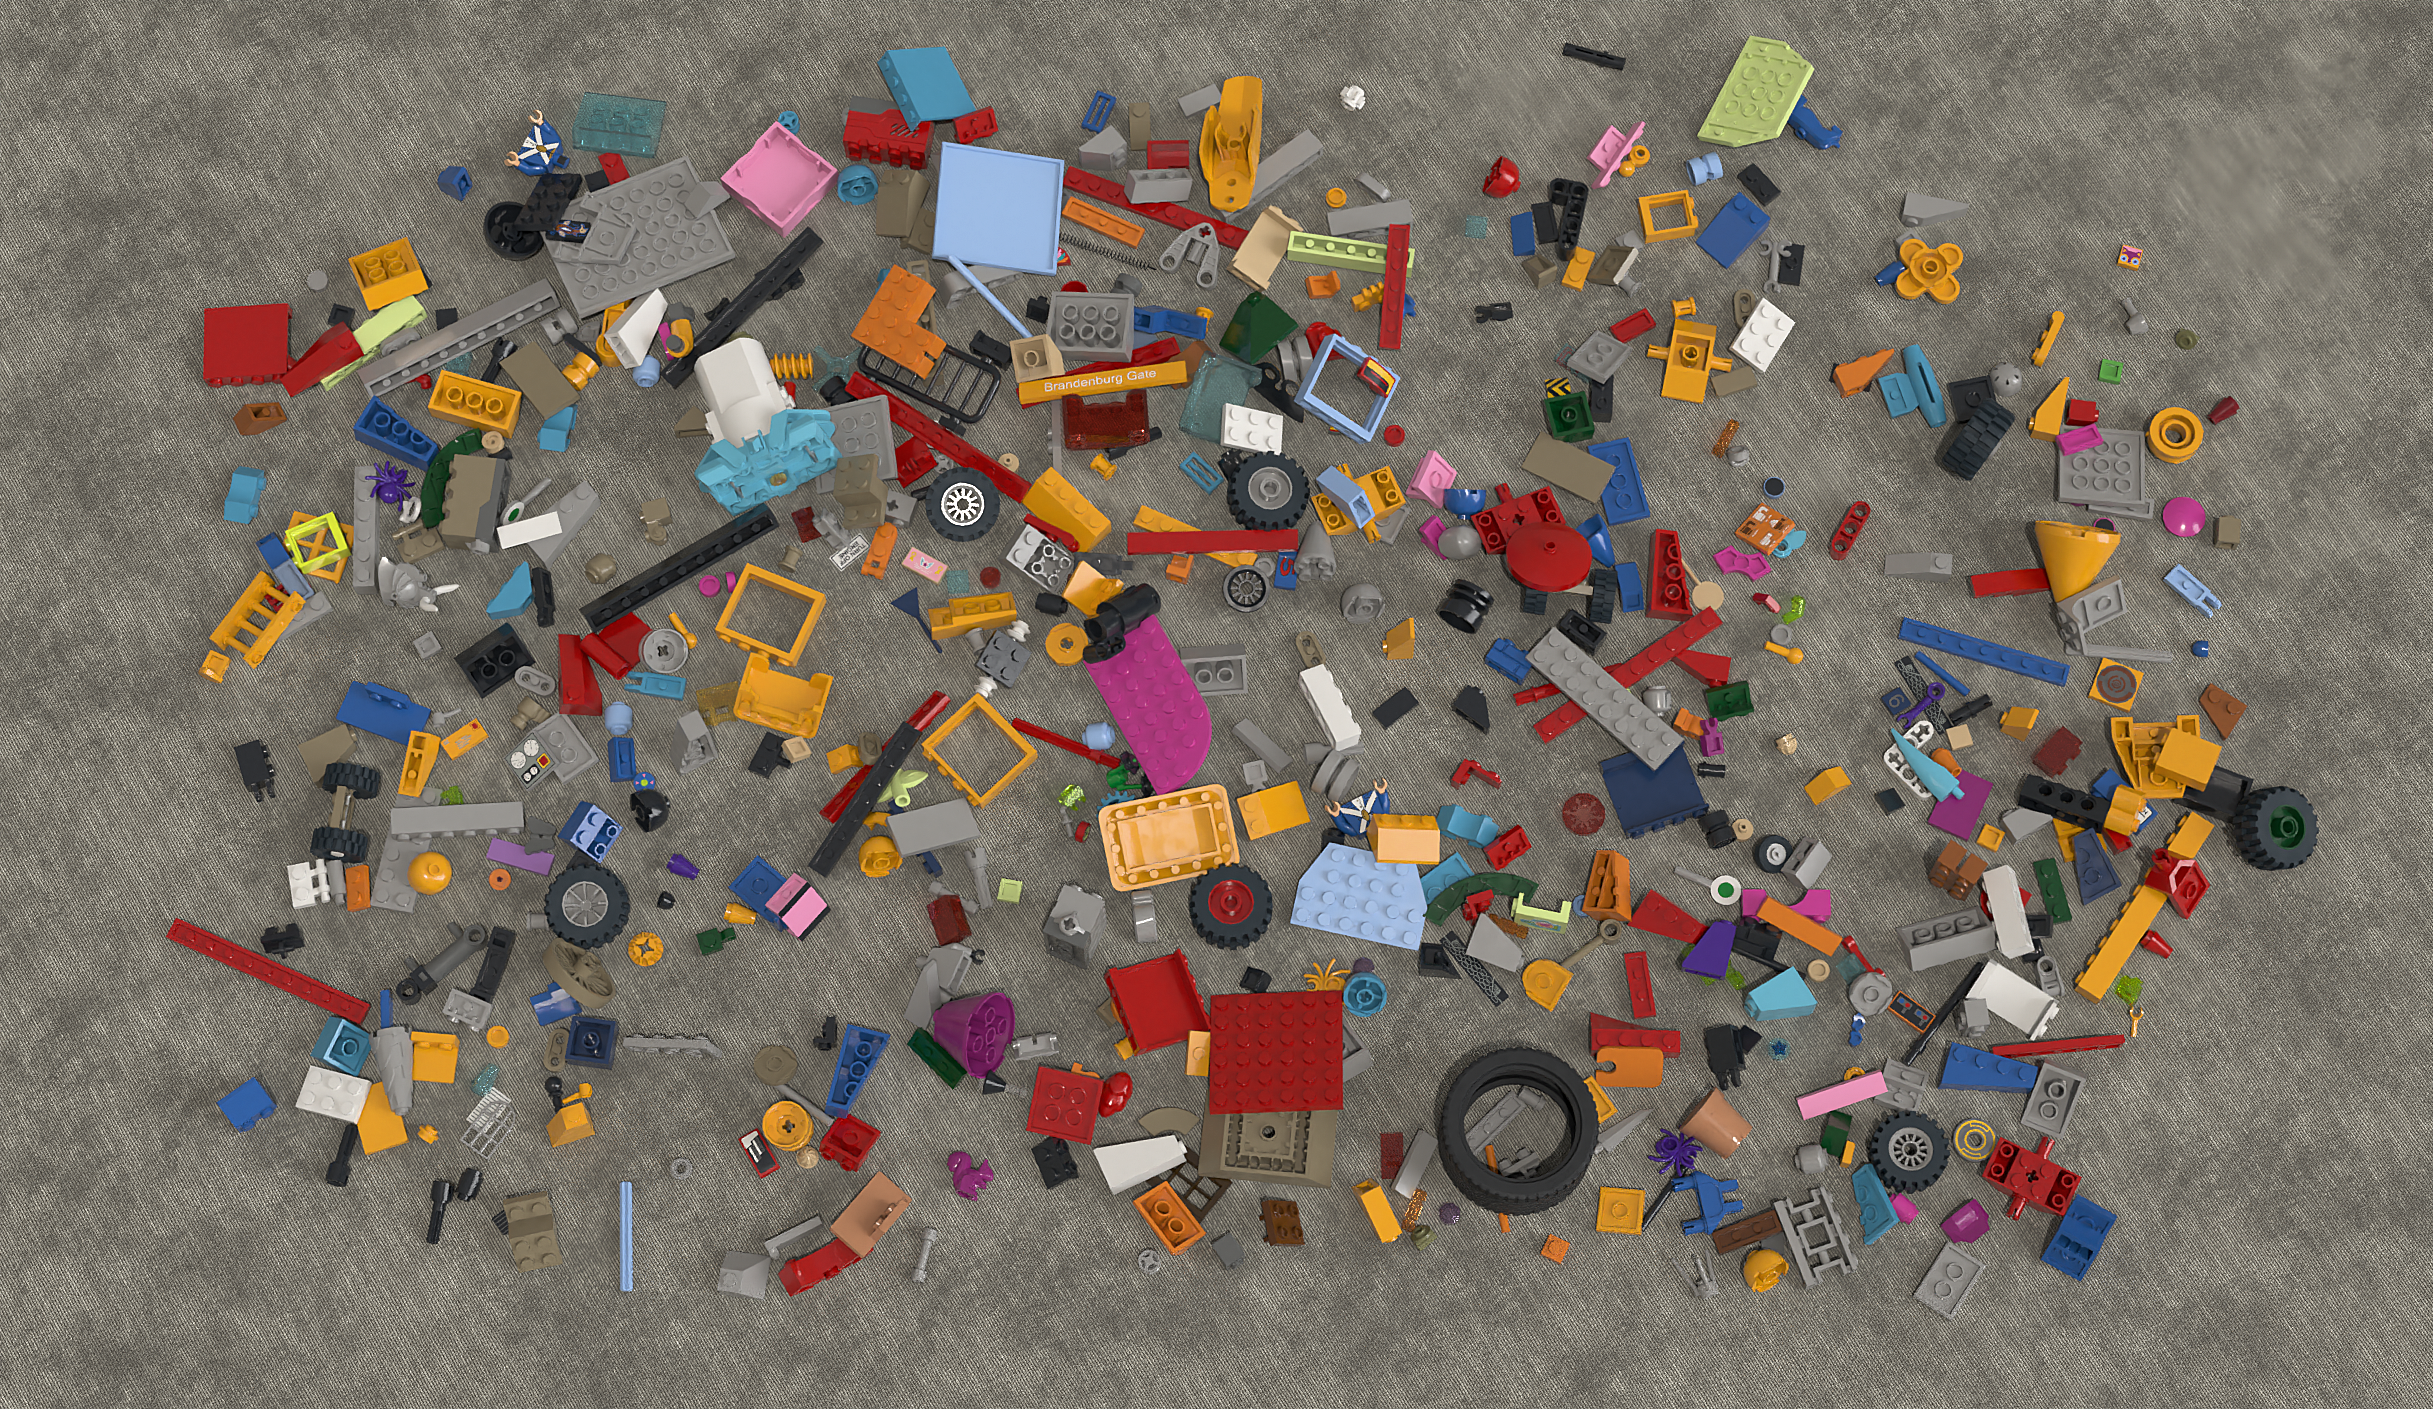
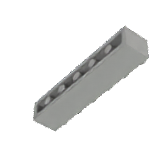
[1210,129,1323,224]
[353,466,380,595]
[390,801,524,842]

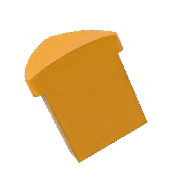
[198,650,231,684]

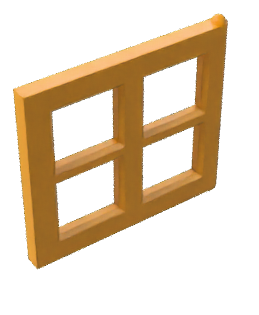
[282,511,354,584]

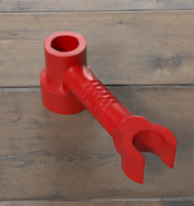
[1841,935,1886,978]

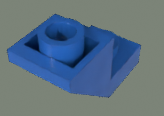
[255,532,290,570]
[1614,561,1644,613]

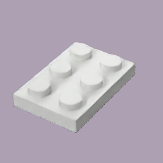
[1729,298,1795,374]
[1220,403,1283,456]
[295,1065,372,1124]

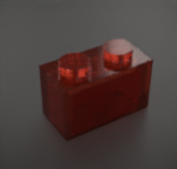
[2032,726,2083,779]
[926,895,972,946]

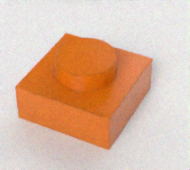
[1540,1234,1570,1265]

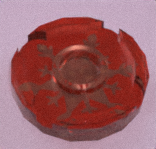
[1562,793,1605,836]

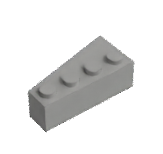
[524,480,602,571]
[669,710,719,777]

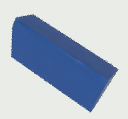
[1510,212,1535,256]
[607,737,636,782]

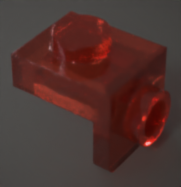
[791,506,822,543]

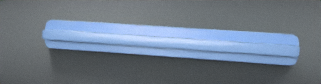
[620,1181,633,1292]

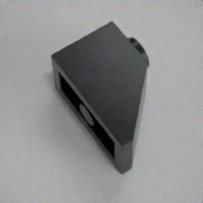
[1452,684,1490,735]

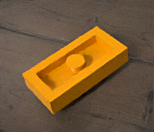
[1561,246,1596,292]

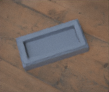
[272,558,315,600]

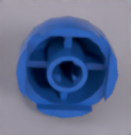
[1444,489,1486,519]

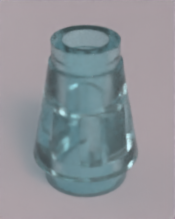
[470,1063,500,1097]

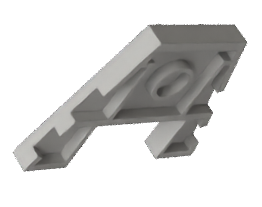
[553,191,637,265]

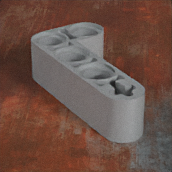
[938,265,1023,309]

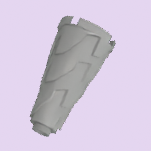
[368,1027,413,1116]

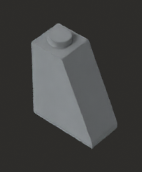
[1466,913,1525,973]

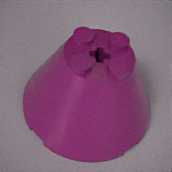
[933,991,1015,1079]

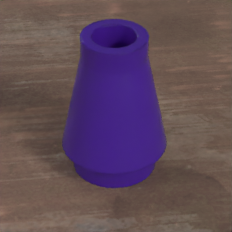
[666,853,700,881]

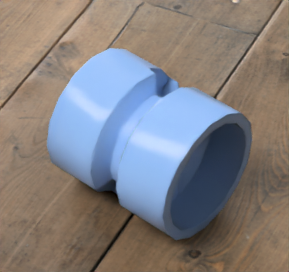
[1686,152,1723,186]

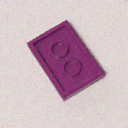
[1927,770,1993,842]

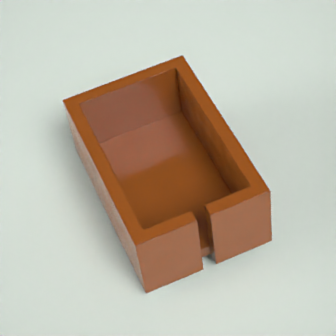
[1928,840,1988,902]

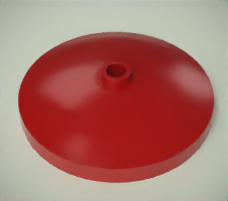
[1506,522,1592,592]

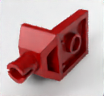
[2144,848,2210,920]

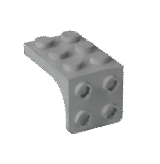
[2056,575,2127,656]

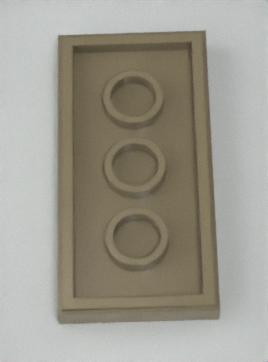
[499,341,580,420]
[1521,431,1616,505]

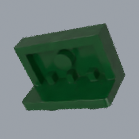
[1705,680,1755,722]

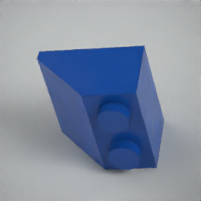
[217,1077,277,1133]

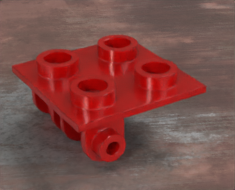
[894,436,938,488]

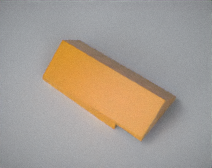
[928,592,1017,640]

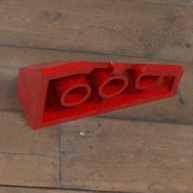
[280,321,364,397]
[558,634,602,716]

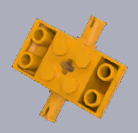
[1647,318,1733,404]
[1311,463,1406,543]

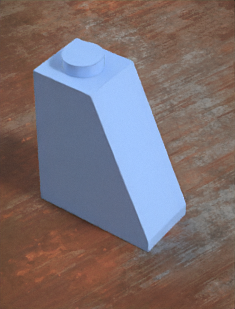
[1316,465,1375,529]

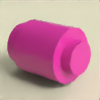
[1889,1193,1920,1225]

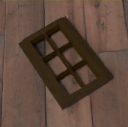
[1145,1134,1233,1224]

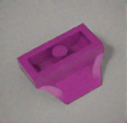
[1940,1199,1990,1244]

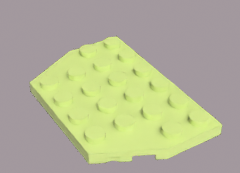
[1697,35,1814,147]

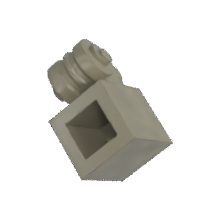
[639,497,673,546]

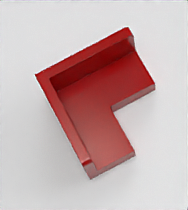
[1147,140,1189,170]

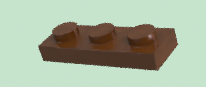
[1711,1210,1783,1256]

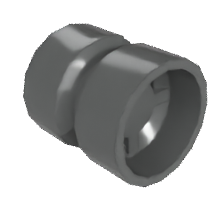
[1110,273,1143,303]

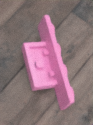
[1586,121,1646,189]

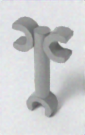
[1760,240,1792,294]

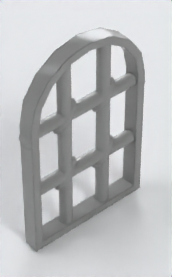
[460,1101,516,1161]

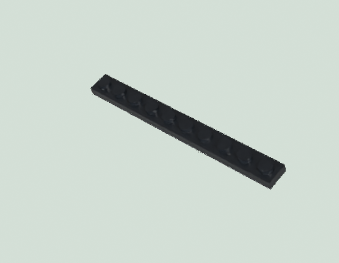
[660,226,824,389]

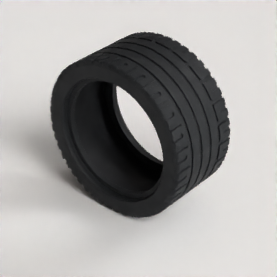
[1438,1047,1599,1216]

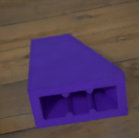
[1681,920,1737,981]

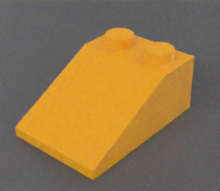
[1235,780,1310,842]

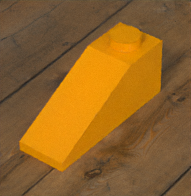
[2028,377,2070,443]
[1382,618,1415,660]
[398,730,441,798]

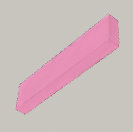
[1796,1069,1888,1120]

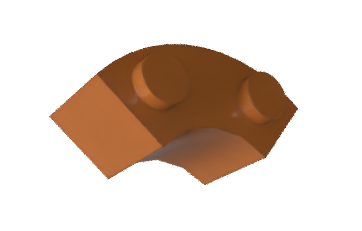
[1167,341,1219,389]

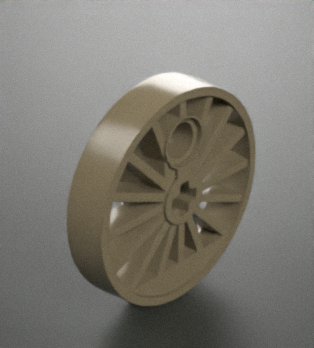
[542,938,616,1009]

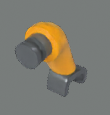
[666,302,695,358]

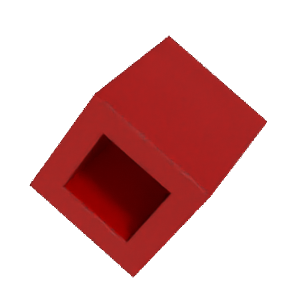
[2066,399,2099,427]

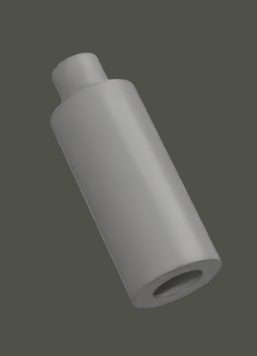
[326,860,347,905]

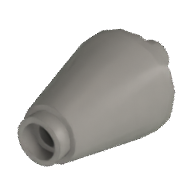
[1294,521,1336,581]

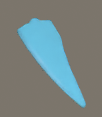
[1891,728,1965,802]

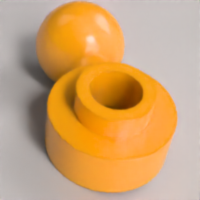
[1618,145,1650,177]

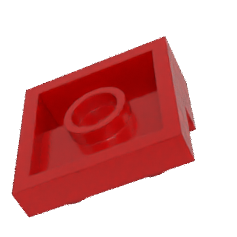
[819,1114,881,1172]

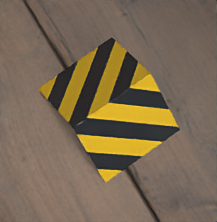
[1545,377,1571,398]

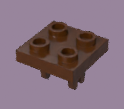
[1259,1200,1305,1247]

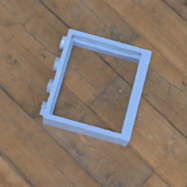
[1294,334,1401,444]

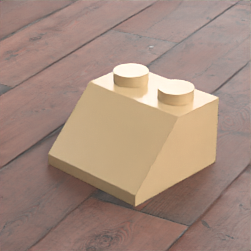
[1009,334,1065,383]

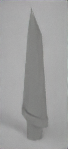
[1594,1109,1654,1156]

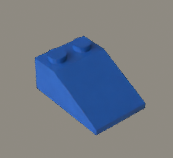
[1695,192,1770,270]

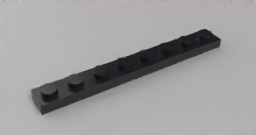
[808,721,922,878]

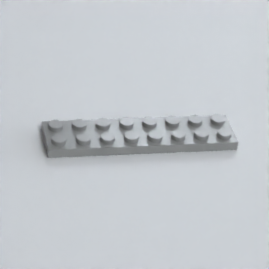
[1525,627,1683,772]

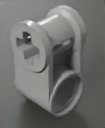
[2033,956,2065,996]

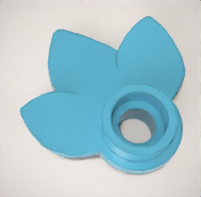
[1772,529,1806,558]

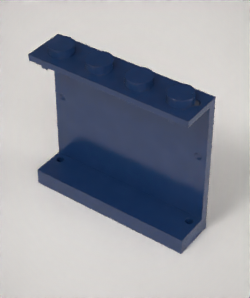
[1599,735,1709,840]

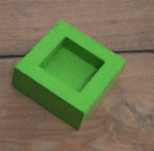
[2098,359,2123,385]

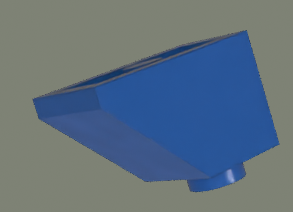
[437,166,473,202]

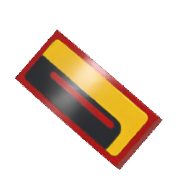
[1357,357,1396,398]

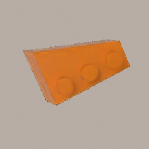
[1582,850,1631,921]

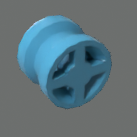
[778,111,800,135]

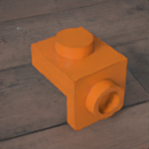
[1305,271,1340,299]

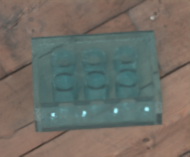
[572,92,667,158]

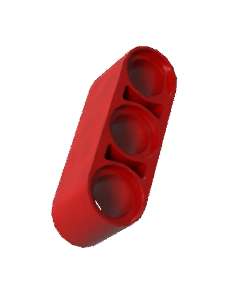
[1829,501,1871,561]

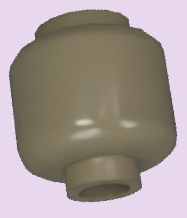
[585,553,617,585]

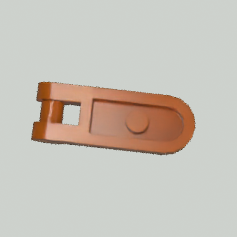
[861,522,898,580]

